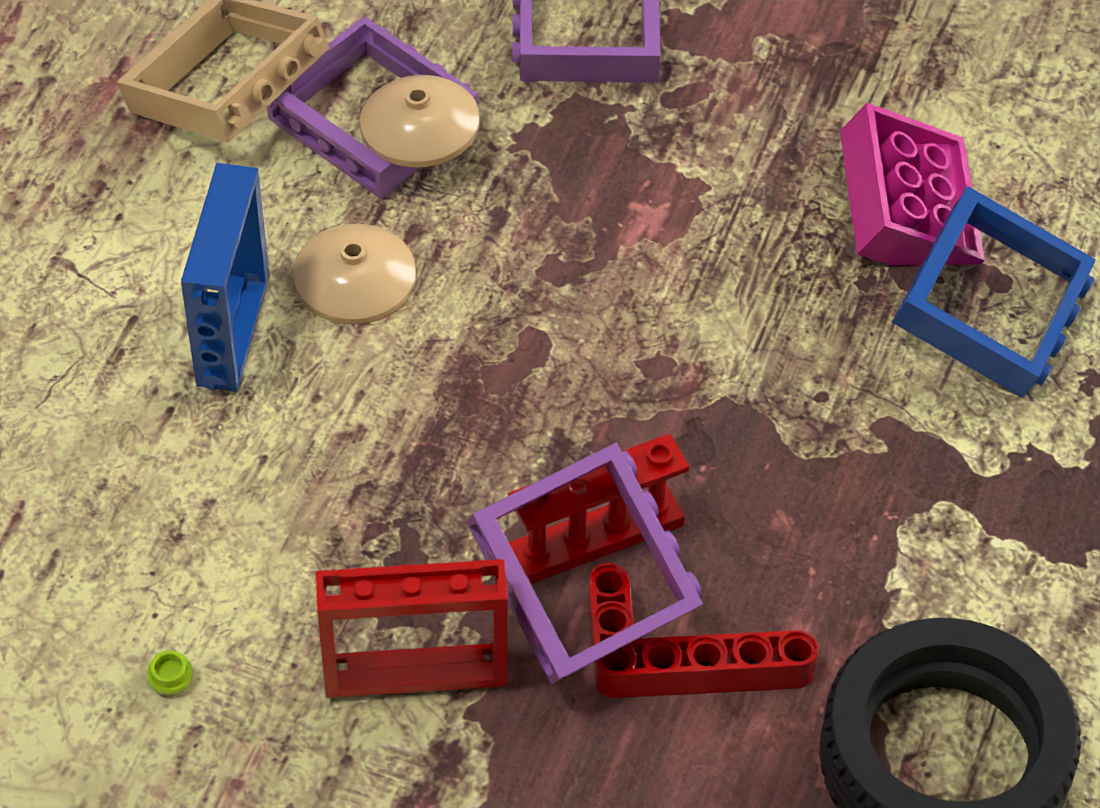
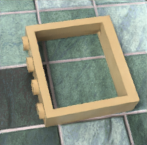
[117,0,329,143]

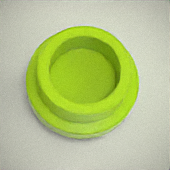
[147,650,193,695]

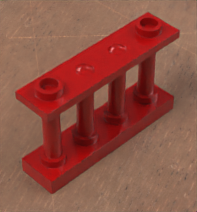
[508,433,690,584]

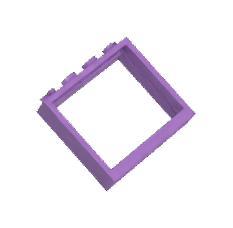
[512,0,660,83]
[267,16,478,199]
[466,442,703,685]

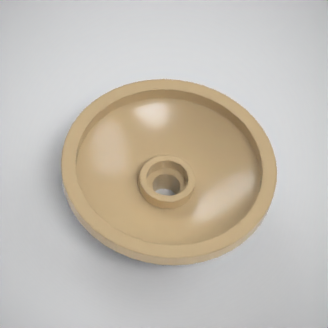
[360,75,480,167]
[293,223,416,324]

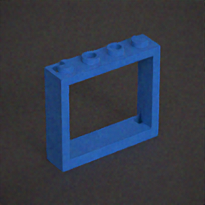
[181,163,270,392]
[892,186,1096,398]

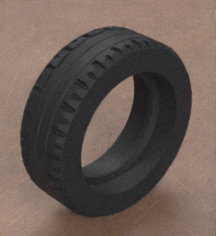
[819,618,1081,808]

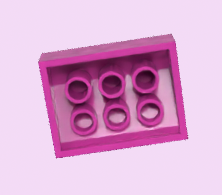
[840,102,985,265]

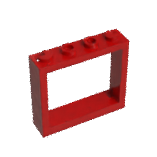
[315,559,508,698]

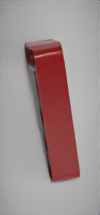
[588,563,819,698]

